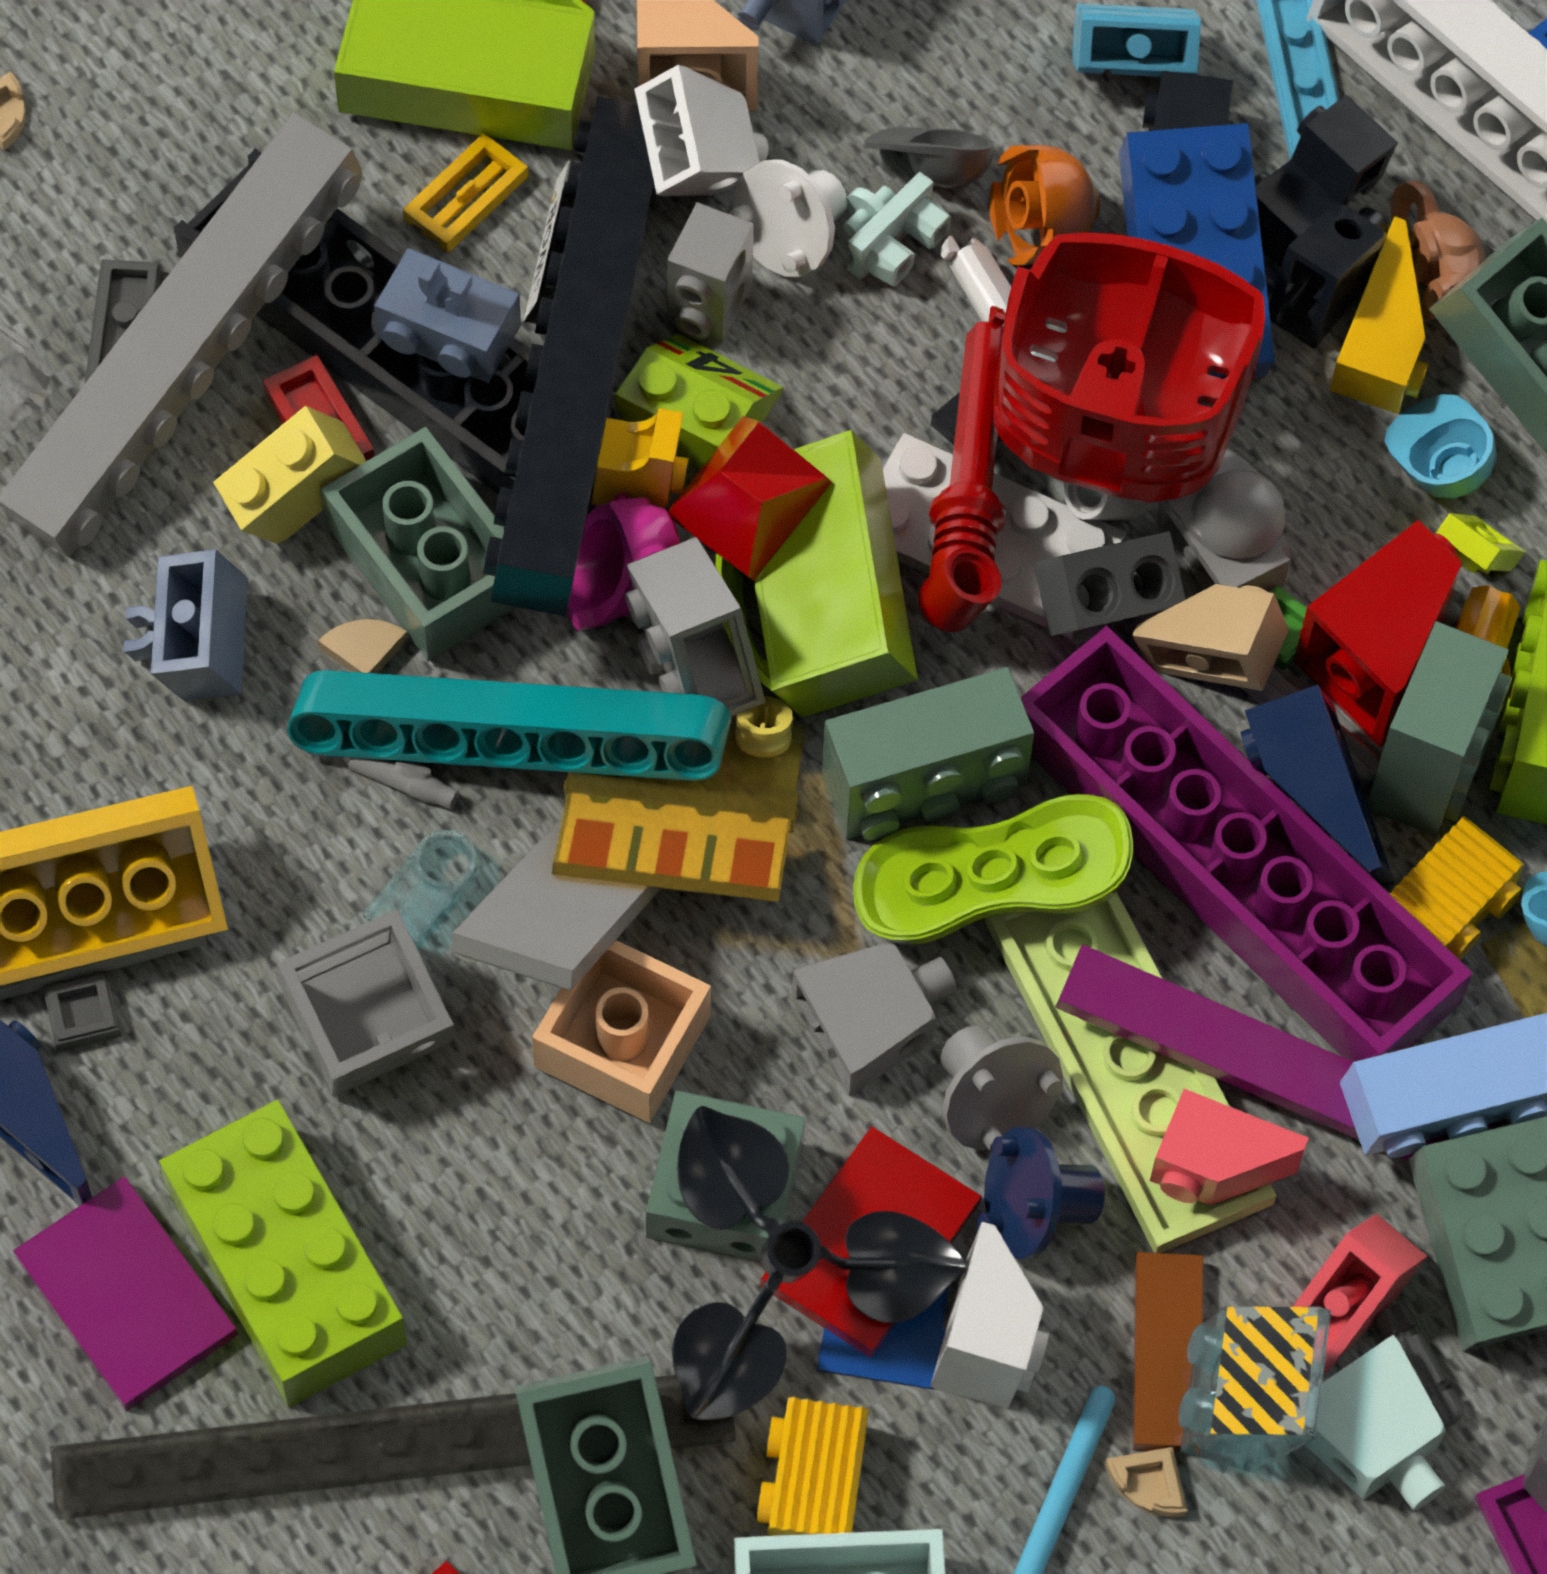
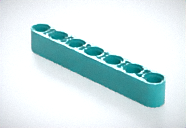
[287,670,731,781]

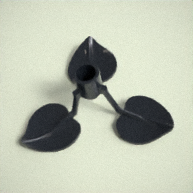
[672,1106,965,1420]

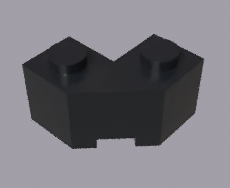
[1254,95,1398,267]

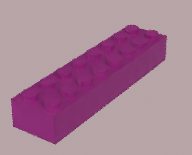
[1020,626,1473,1062]

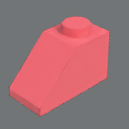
[1150,1089,1309,1206]
[1293,1213,1428,1374]

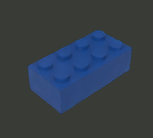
[1119,123,1275,379]

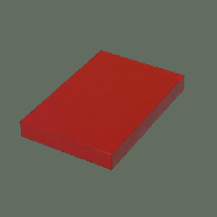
[760,1126,982,1358]

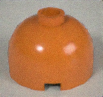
[989,145,1100,265]

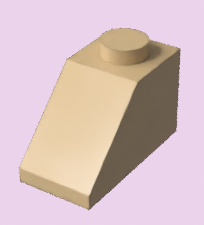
[1132,584,1289,691]

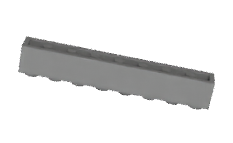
[0,112,363,558]

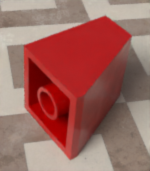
[1293,520,1462,748]

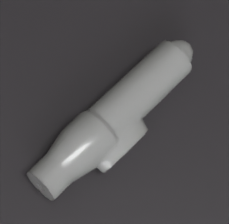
[342,757,460,810]

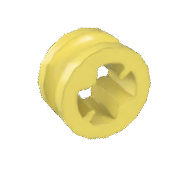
[735,696,793,758]

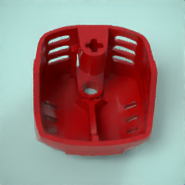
[993,232,1265,503]

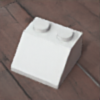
[930,1222,1049,1409]

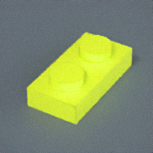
[1436,513,1526,574]

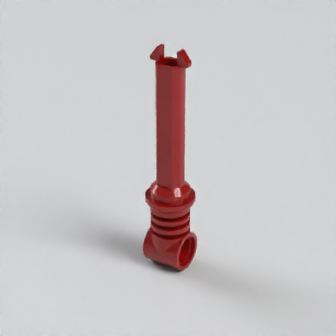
[918,305,1007,633]

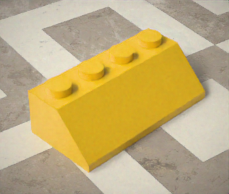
[0,786,228,986]

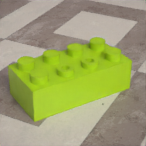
[334,0,596,150]
[715,429,918,717]

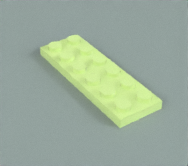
[985,892,1277,1253]

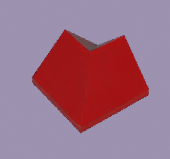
[667,416,832,581]

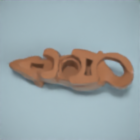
[1390,180,1485,320]

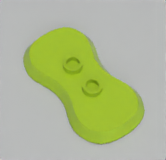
[853,794,1133,945]

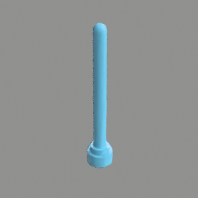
[1013,1386,1115,1574]

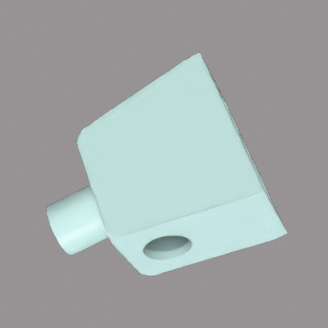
[1295,1335,1446,1511]

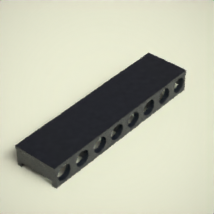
[174,148,621,495]

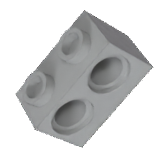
[667,202,754,342]

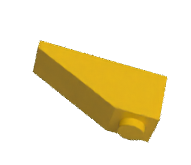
[1329,216,1429,415]

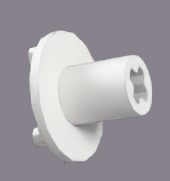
[729,160,847,277]

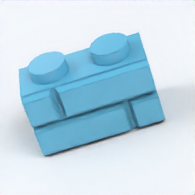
[1072,3,1201,77]

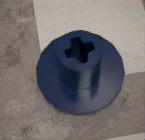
[977,1127,1105,1259]

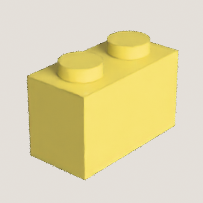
[213,405,366,544]

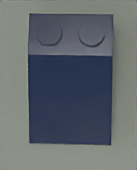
[1240,685,1395,886]

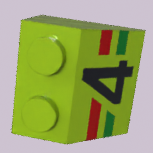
[615,333,784,471]

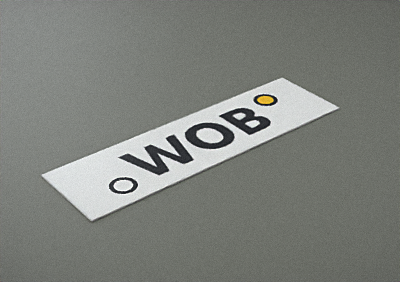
[523,160,569,322]

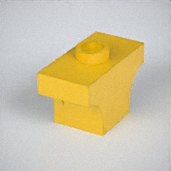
[592,408,688,511]

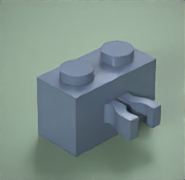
[374,248,521,383]
[123,549,248,700]

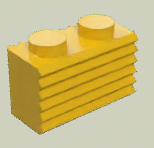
[1389,816,1524,960]
[757,1397,869,1536]

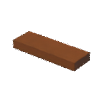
[1132,1252,1203,1453]

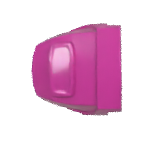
[567,493,682,631]

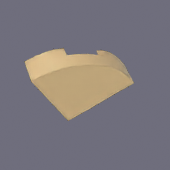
[0,72,26,151]
[318,619,408,674]
[1105,1447,1187,1518]

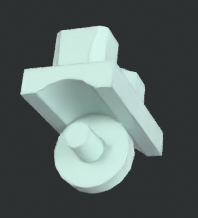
[843,172,951,287]

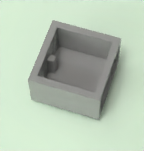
[624,537,766,716]
[277,909,454,1097]

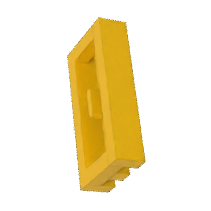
[402,133,529,253]

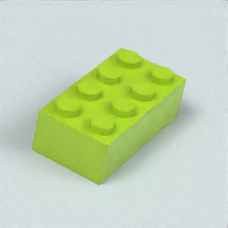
[1488,559,1547,825]
[159,1099,408,1408]

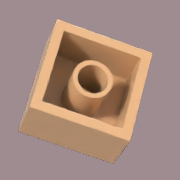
[532,940,711,1124]

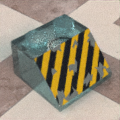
[1178,1307,1331,1473]

